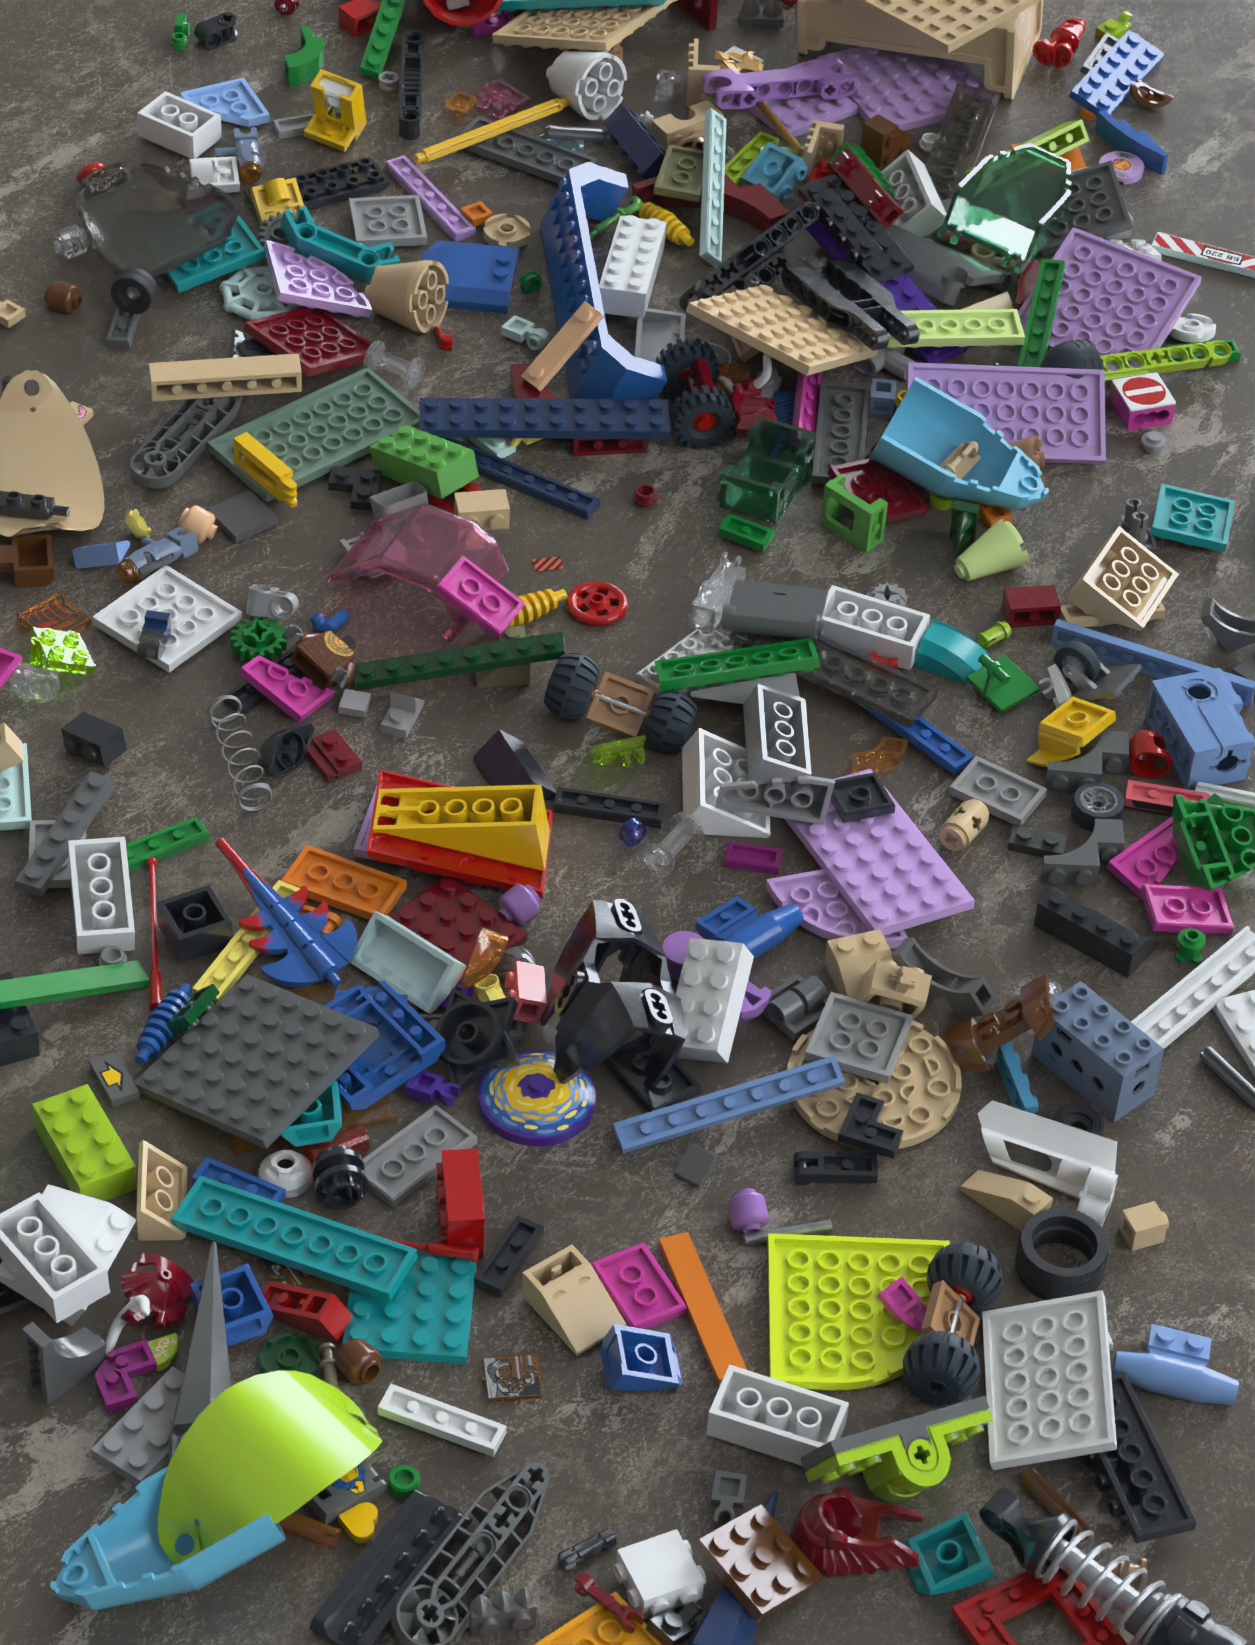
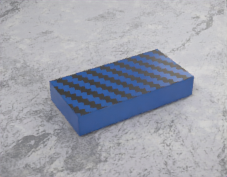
[770,391,796,431]

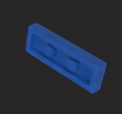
[192,1157,286,1203]

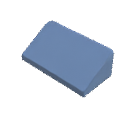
[72,540,130,569]

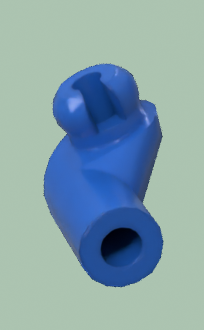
[310,609,349,631]

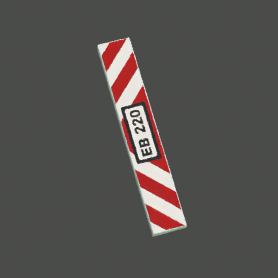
[1151,232,1255,278]

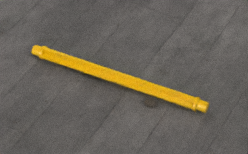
[413,97,569,164]

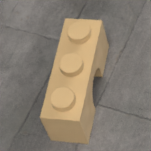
[651,100,723,151]

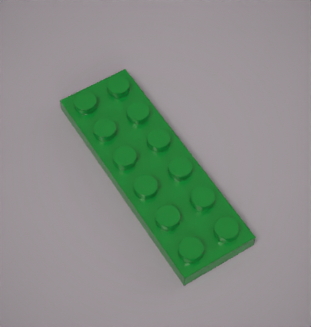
[655,638,820,691]

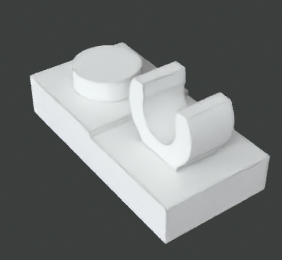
[1039,664,1072,708]

